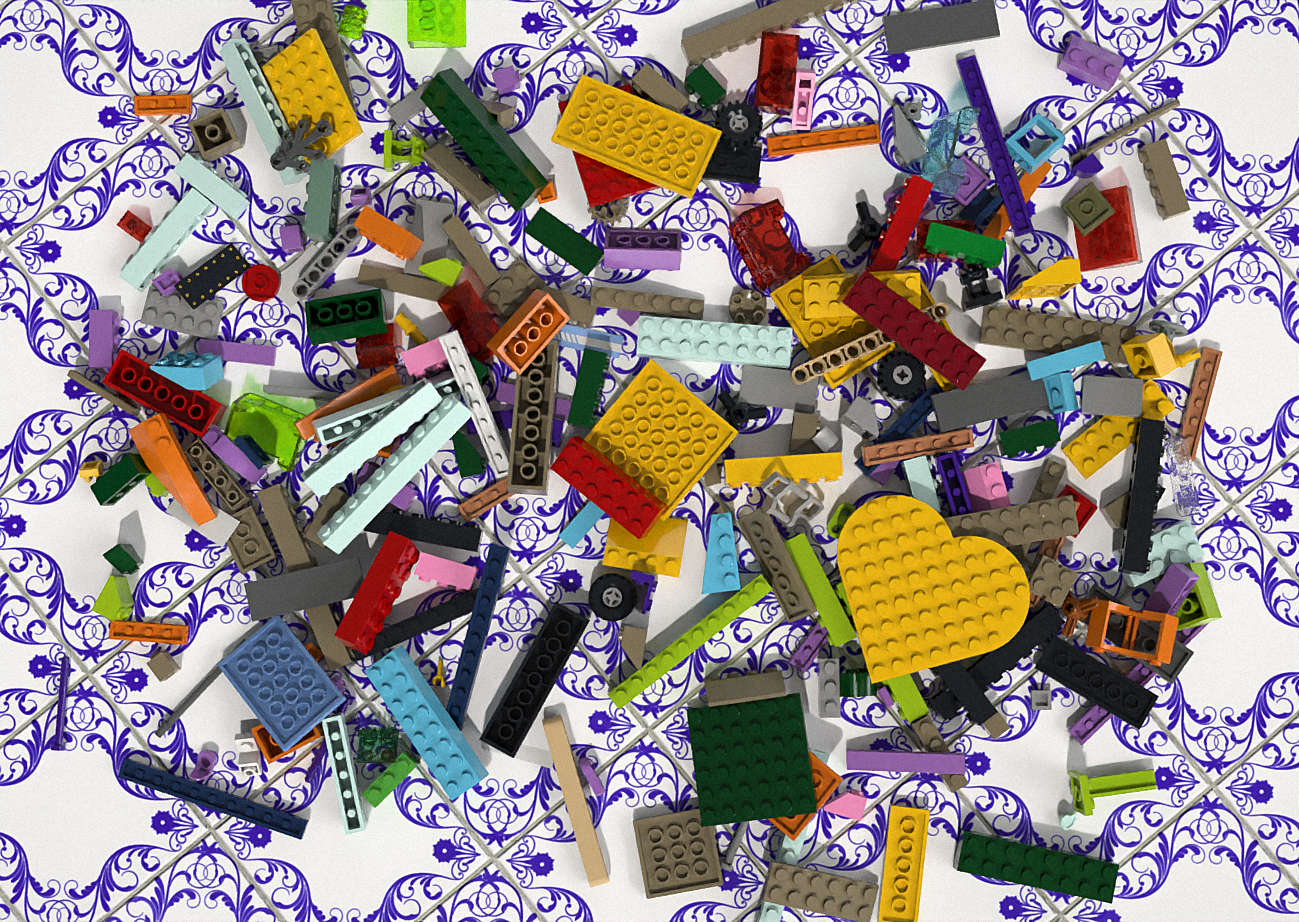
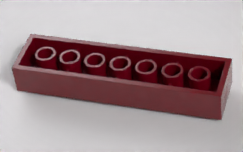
[837,268,987,391]

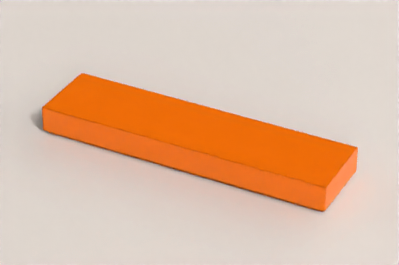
[109,620,189,645]

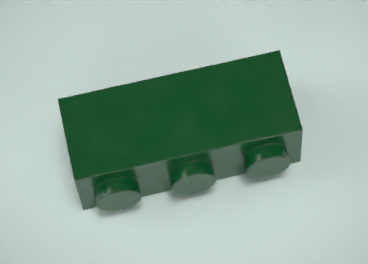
[995,419,1061,459]
[90,453,152,506]

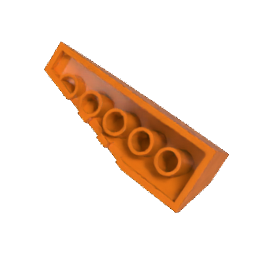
[128,414,217,526]

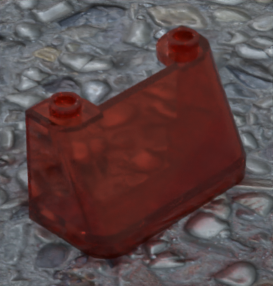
[728,198,813,291]

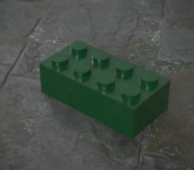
[305,288,388,345]

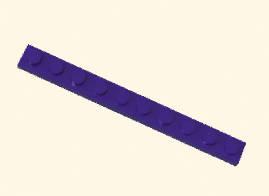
[956,55,1034,238]

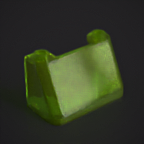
[224,392,309,472]

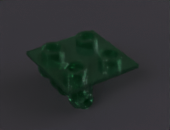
[356,727,399,763]

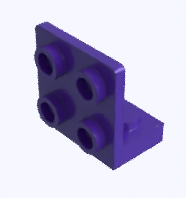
[631,571,658,615]

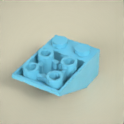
[150,351,224,390]

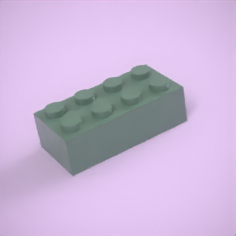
[302,158,341,243]

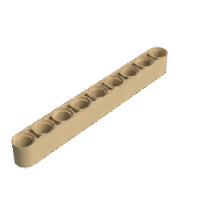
[790,302,949,385]
[542,714,610,888]

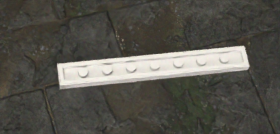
[438,330,509,478]

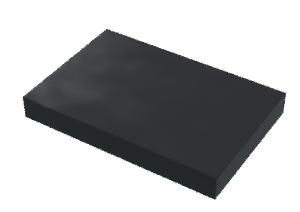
[702,142,762,186]

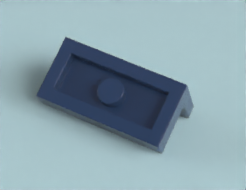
[958,188,1004,231]

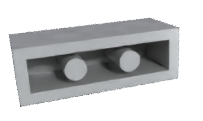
[817,658,841,718]

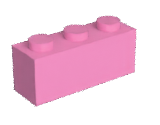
[414,552,478,593]

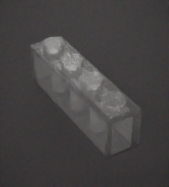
[1164,435,1201,518]

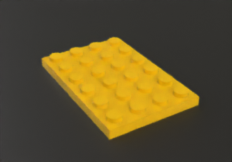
[261,28,363,164]
[770,253,896,390]

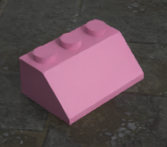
[961,461,1011,513]

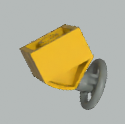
[1121,320,1188,379]

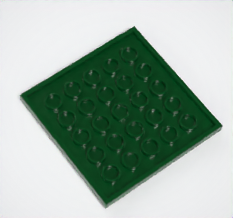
[686,693,818,827]

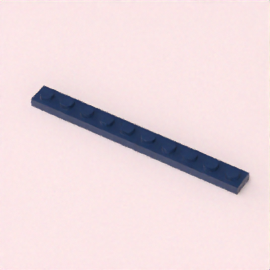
[446,542,511,731]
[118,758,309,840]

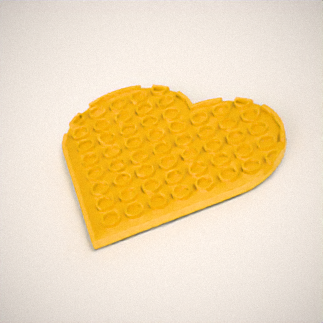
[837,495,1030,684]

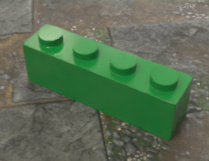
[922,222,1006,269]

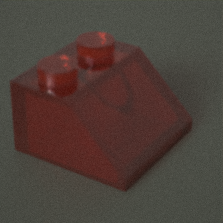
[355,323,399,369]

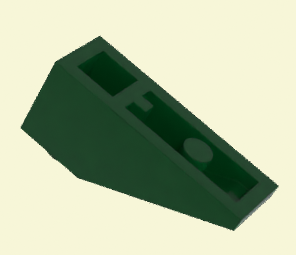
[452,429,487,479]

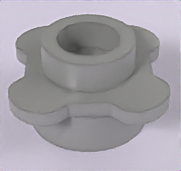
[903,101,923,121]

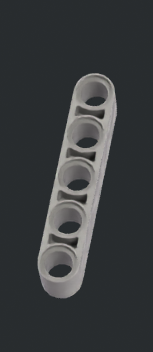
[292,223,363,301]

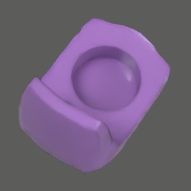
[190,750,217,781]

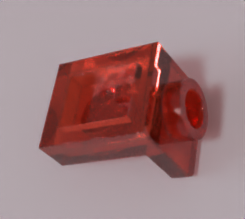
[116,210,152,242]

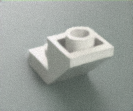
[235,732,262,777]

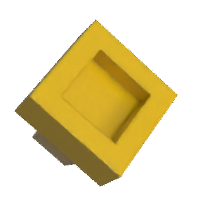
[78,460,104,483]

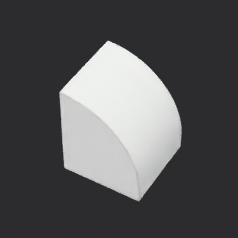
[810,425,840,453]

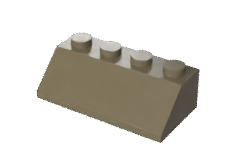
[422,143,498,214]
[704,667,787,707]

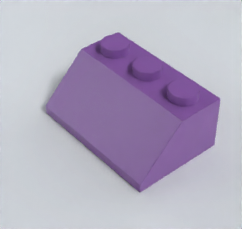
[1057,34,1124,92]

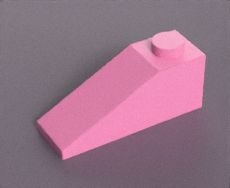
[791,68,816,130]

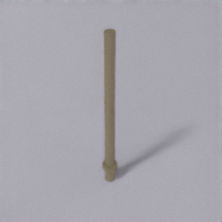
[1069,99,1180,164]

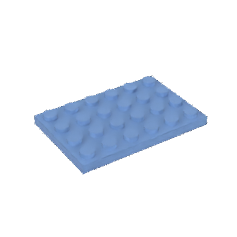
[217,615,346,752]

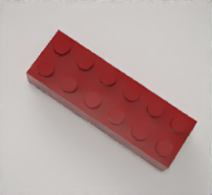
[102,349,228,438]
[550,436,668,540]
[334,531,420,655]

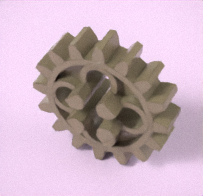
[587,199,628,227]

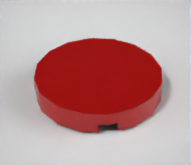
[241,264,281,302]

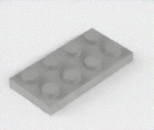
[140,286,225,340]

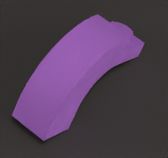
[202,425,268,484]

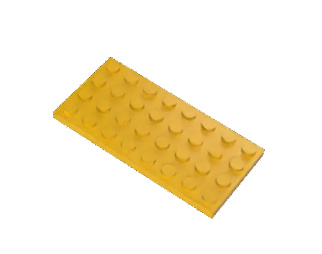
[551,74,722,200]

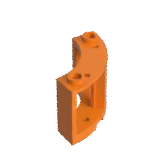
[1085,600,1179,666]

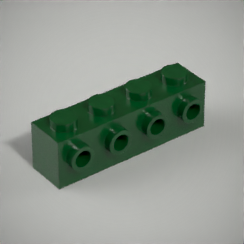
[567,348,611,430]

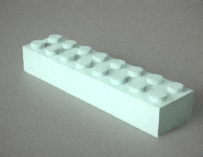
[636,316,793,369]

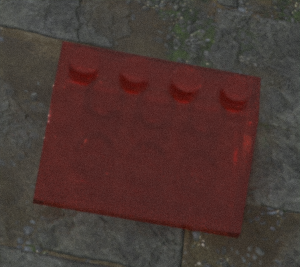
[1069,185,1143,272]

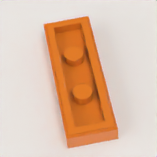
[134,94,192,116]

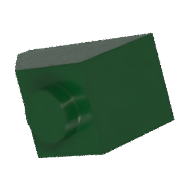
[103,544,144,575]

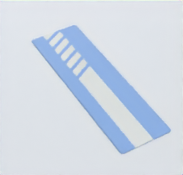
[552,324,624,358]

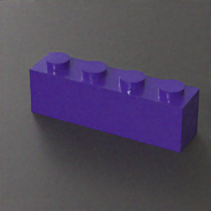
[934,452,973,517]

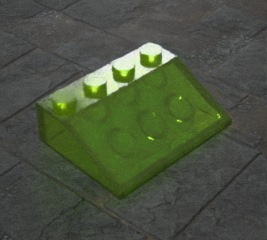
[407,0,466,49]

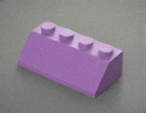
[604,228,681,271]

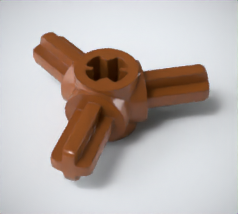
[1062,591,1101,637]

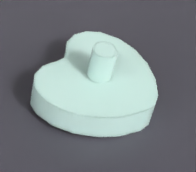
[1059,812,1077,830]

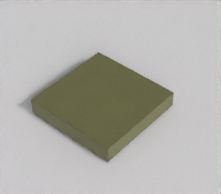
[1061,182,1116,236]

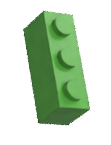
[361,750,420,808]

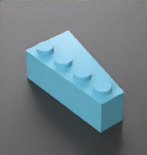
[701,512,741,594]

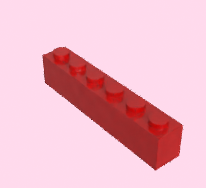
[864,174,934,272]

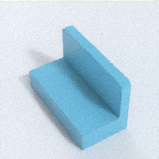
[1043,372,1079,415]

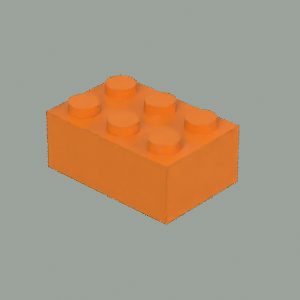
[353,205,423,261]
[251,723,325,764]

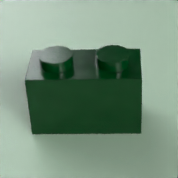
[684,64,727,112]

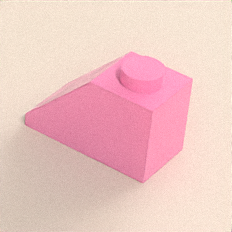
[821,789,867,821]

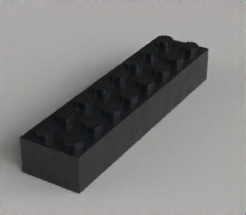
[479,601,590,758]

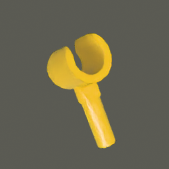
[432,660,446,689]

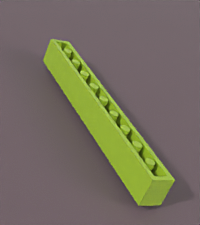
[607,574,773,710]

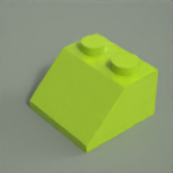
[92,575,134,621]

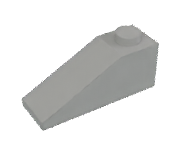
[891,104,927,168]

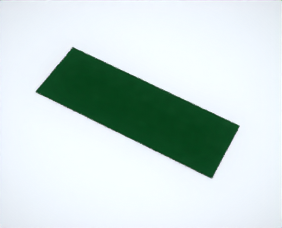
[523,207,604,276]

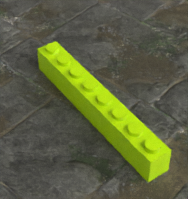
[834,580,930,723]

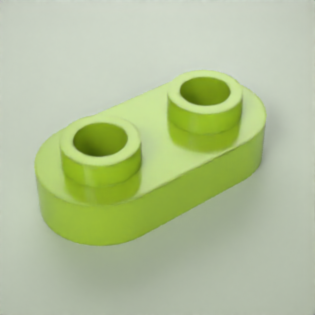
[826,503,856,539]

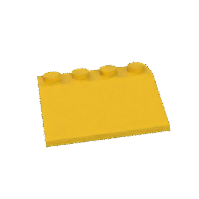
[1005,256,1082,301]
[602,518,688,578]

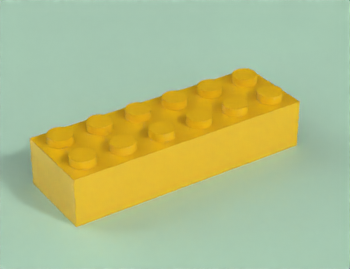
[801,269,921,319]
[723,452,843,489]

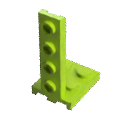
[1067,769,1157,816]

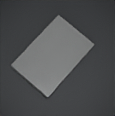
[1081,376,1143,418]

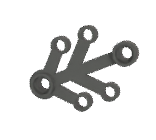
[270,119,333,173]

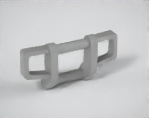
[761,472,824,527]

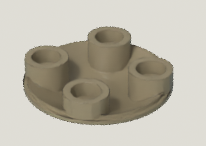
[729,289,767,325]

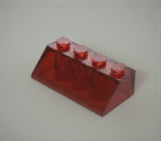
[754,31,800,116]
[436,279,500,363]

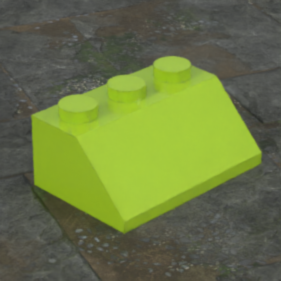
[1158,562,1222,631]

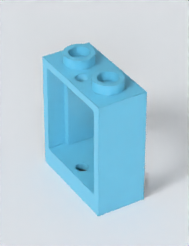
[1005,113,1066,175]

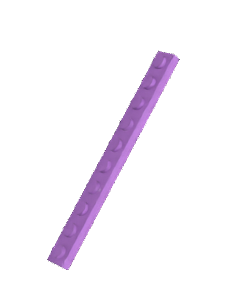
[1067,623,1209,745]

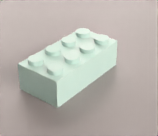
[1112,520,1205,587]

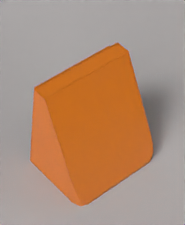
[537,178,557,204]

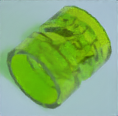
[338,5,369,40]

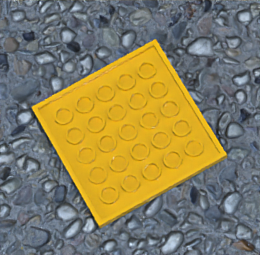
[584,359,739,521]

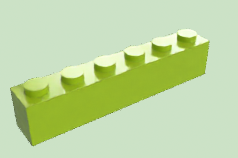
[783,532,857,647]

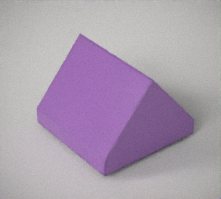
[350,187,372,206]

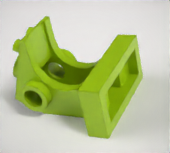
[383,130,429,172]

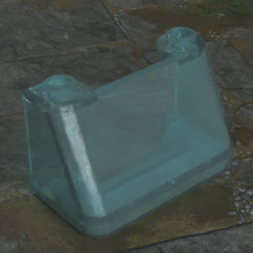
[920,106,980,196]

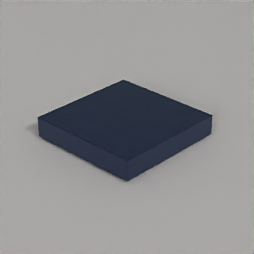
[233,435,273,470]

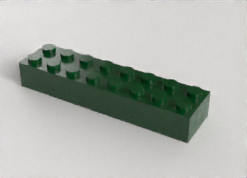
[420,68,549,212]
[953,828,1119,904]

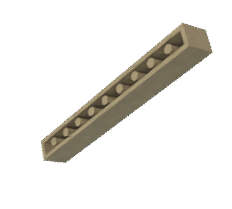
[681,0,860,66]
[256,484,355,671]

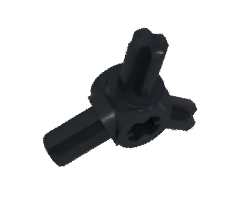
[847,201,886,252]
[718,390,766,443]

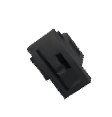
[959,263,1003,312]

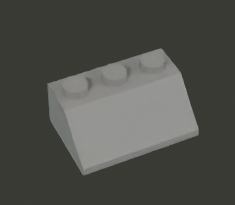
[838,396,879,442]

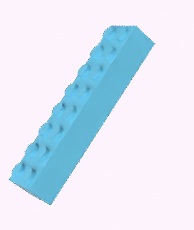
[364,646,489,801]

